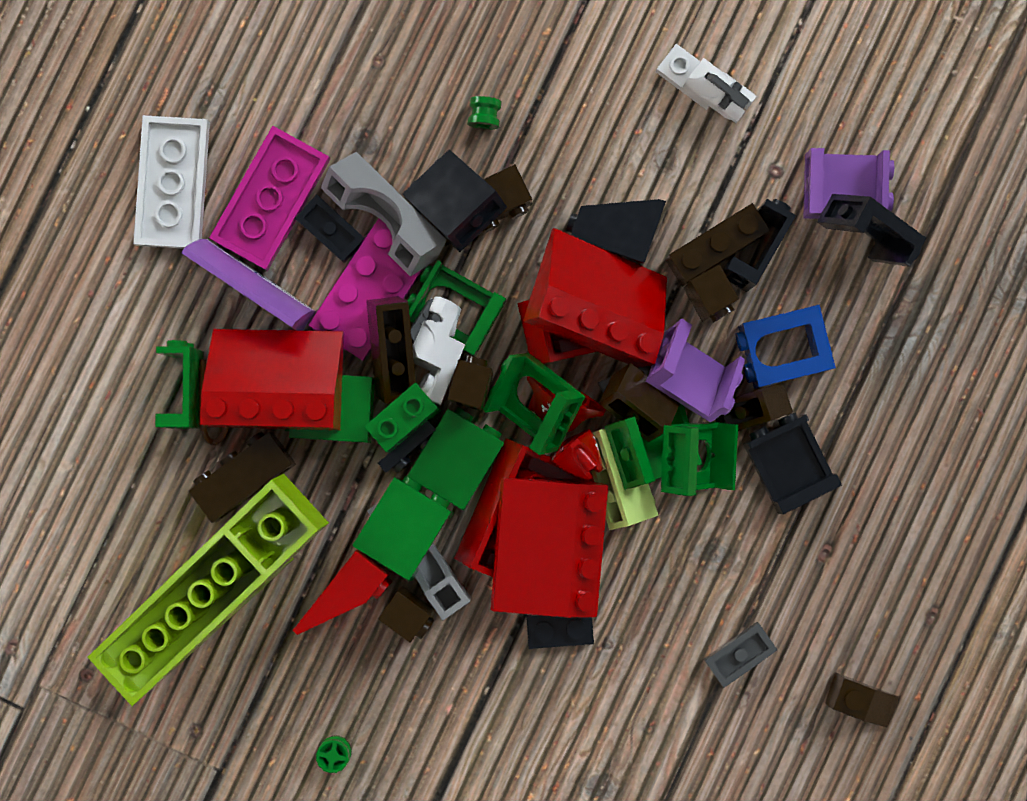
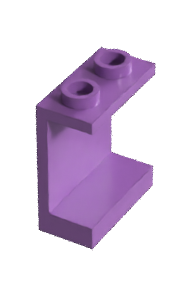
[803,148,894,219]
[646,318,745,422]

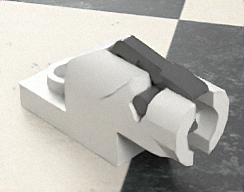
[656,44,757,123]
[411,297,465,405]

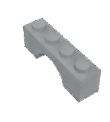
[321,152,446,277]
[367,503,471,620]

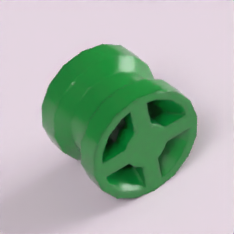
[467,96,502,130]
[316,735,352,773]

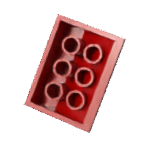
[523,228,667,368]
[200,329,344,430]
[454,438,594,577]
[490,477,608,618]

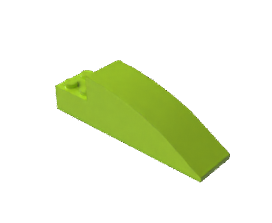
[87,474,329,706]

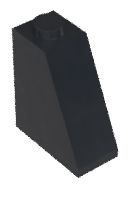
[566,199,666,266]

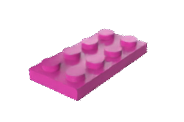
[209,125,330,271]
[309,218,425,361]

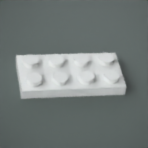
[133,115,210,249]

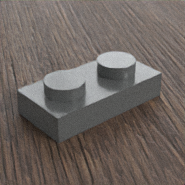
[704,622,778,688]

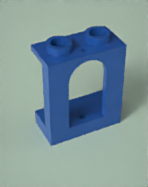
[735,304,836,389]

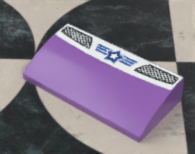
[181,239,316,331]

